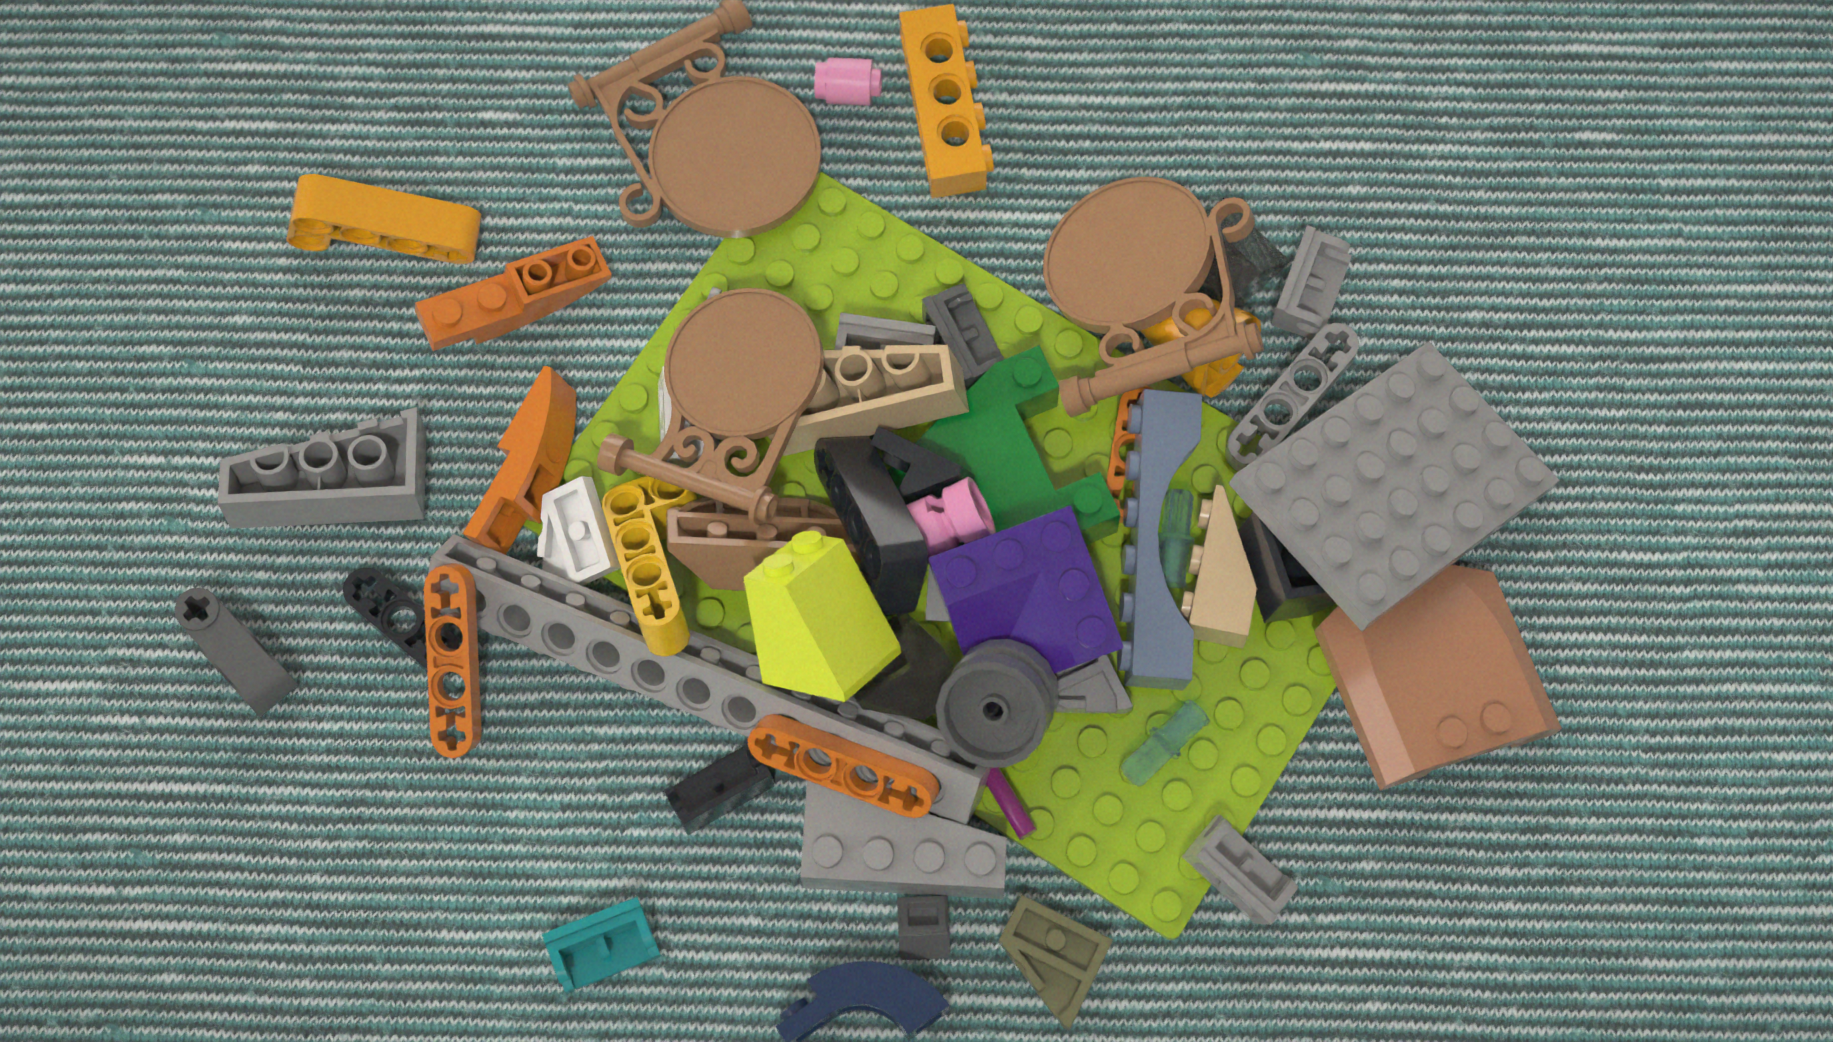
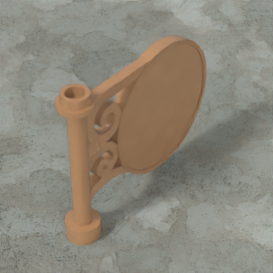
[597,288,824,525]

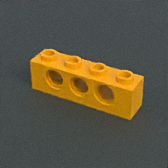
[899,4,994,199]

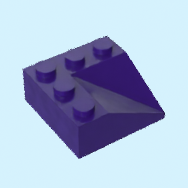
[928,505,1124,674]

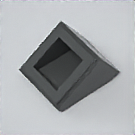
[897,895,950,960]

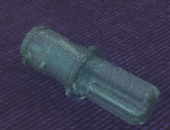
[1158,489,1194,588]
[1121,699,1210,787]

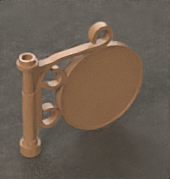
[567,0,822,238]
[1043,177,1264,418]

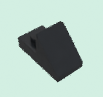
[870,426,975,505]

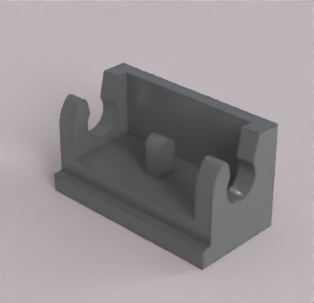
[922,284,1004,392]

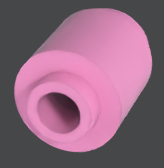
[815,58,882,106]

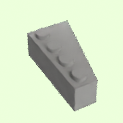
[218,407,427,529]
[800,780,1007,899]

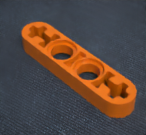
[424,563,482,758]
[748,714,939,818]

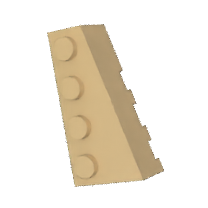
[768,345,969,456]

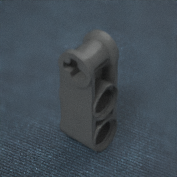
[174,587,298,718]

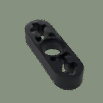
[343,568,461,676]

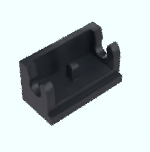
[663,742,775,835]

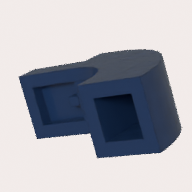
[776,961,950,1042]

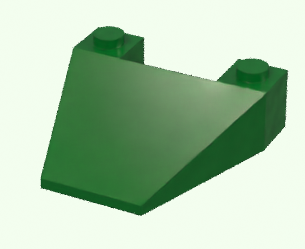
[888,345,1121,547]

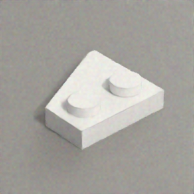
[537,476,621,586]

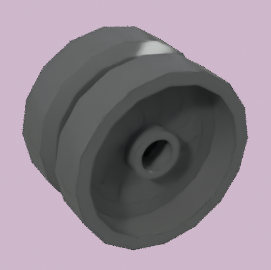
[936,639,1059,767]

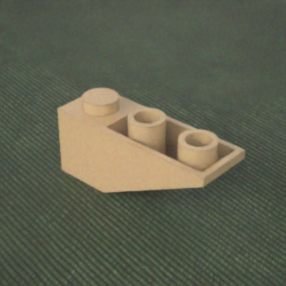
[1180,485,1257,649]

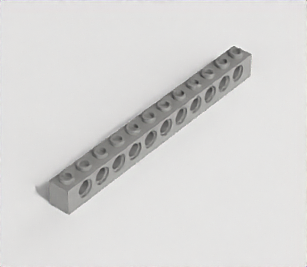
[423,534,991,825]

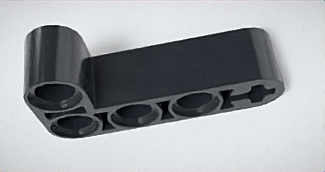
[814,435,928,616]

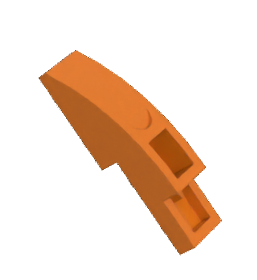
[415,236,612,351]
[462,366,576,555]

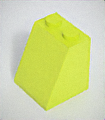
[743,531,901,702]

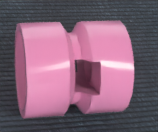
[906,477,996,558]

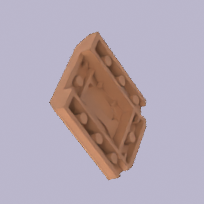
[1314,565,1562,791]

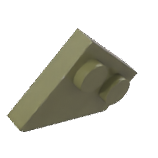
[999,895,1113,1031]

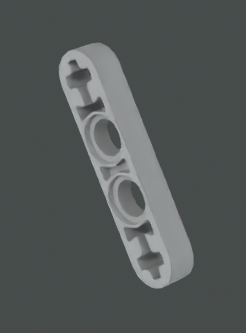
[1225,323,1359,471]

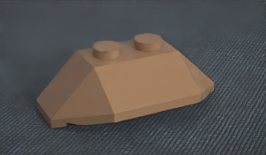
[666,497,861,591]

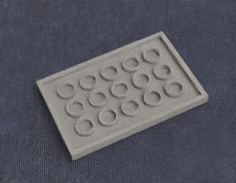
[1229,341,1560,632]

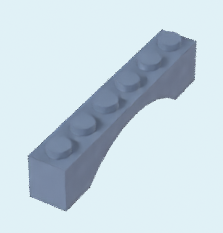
[1117,389,1202,691]

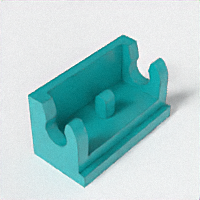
[541,897,661,994]

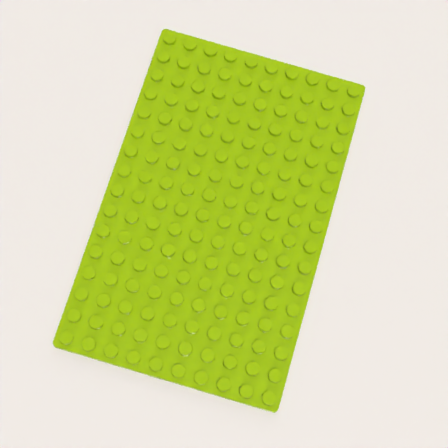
[523,171,1338,940]

